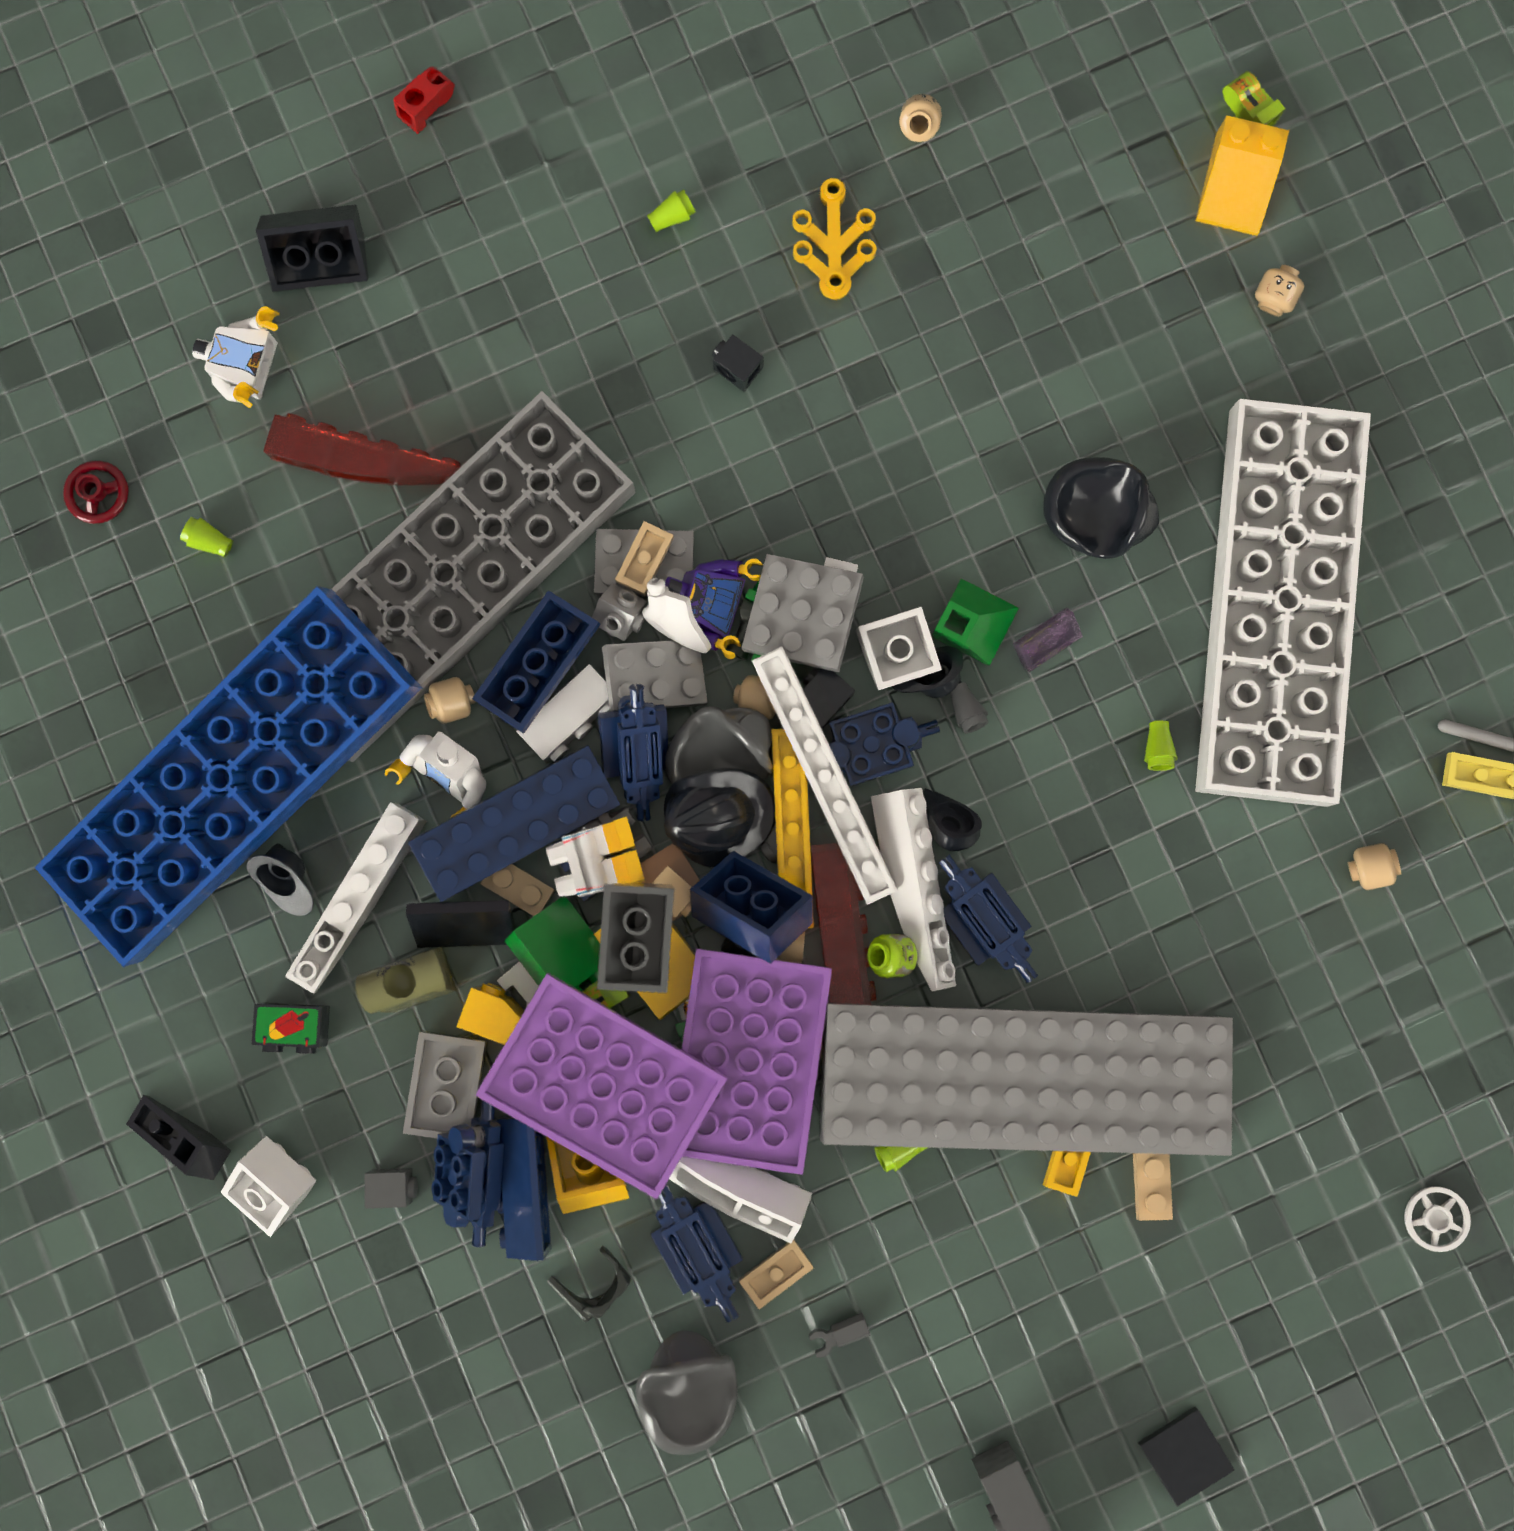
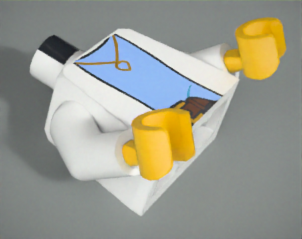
[193,306,280,408]
[385,731,486,818]

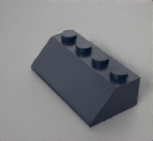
[472,590,601,734]
[497,1115,552,1261]

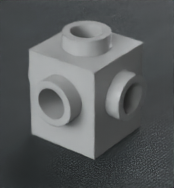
[592,583,647,641]

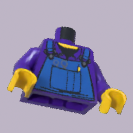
[665,559,763,659]

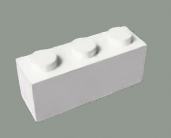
[516,664,610,764]

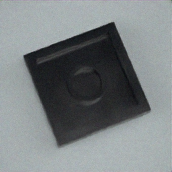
[1138,1407,1235,1507]

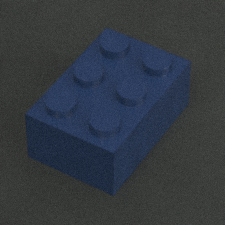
[690,850,813,964]

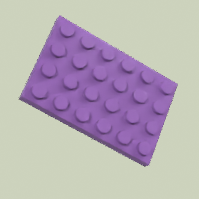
[682,948,832,1175]
[476,972,727,1199]

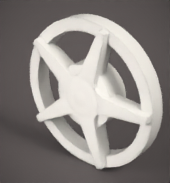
[1404,1186,1471,1252]

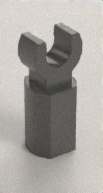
[809,1313,871,1358]

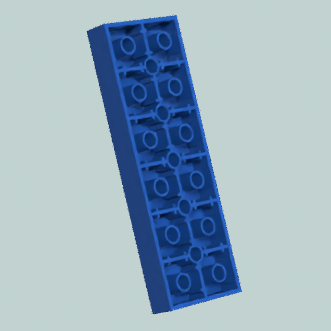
[34,586,422,967]

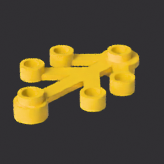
[792,178,877,300]

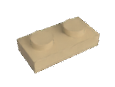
[615,521,674,596]
[481,864,555,916]
[1133,1153,1173,1221]
[739,1239,814,1309]

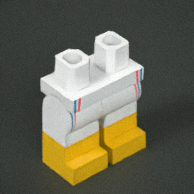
[546,816,645,897]

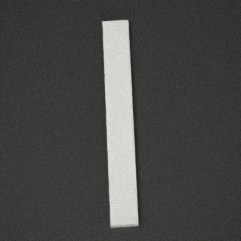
[752,647,898,905]

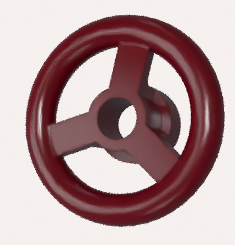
[63,460,129,524]

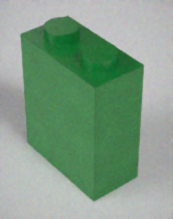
[505,896,600,992]

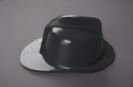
[891,646,964,698]
[246,843,314,916]

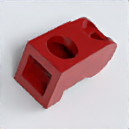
[393,66,455,134]

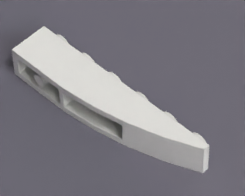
[871,788,956,991]
[285,802,427,994]
[669,1157,812,1243]

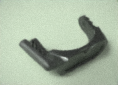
[547,1246,631,1322]

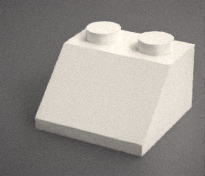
[856,607,942,690]
[220,1136,317,1237]

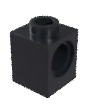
[712,334,764,392]

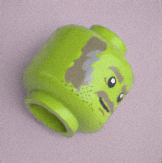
[867,934,917,978]

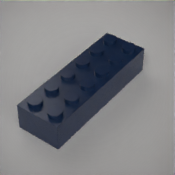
[408,746,620,902]

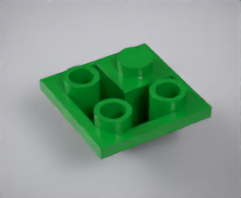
[931,578,1019,666]

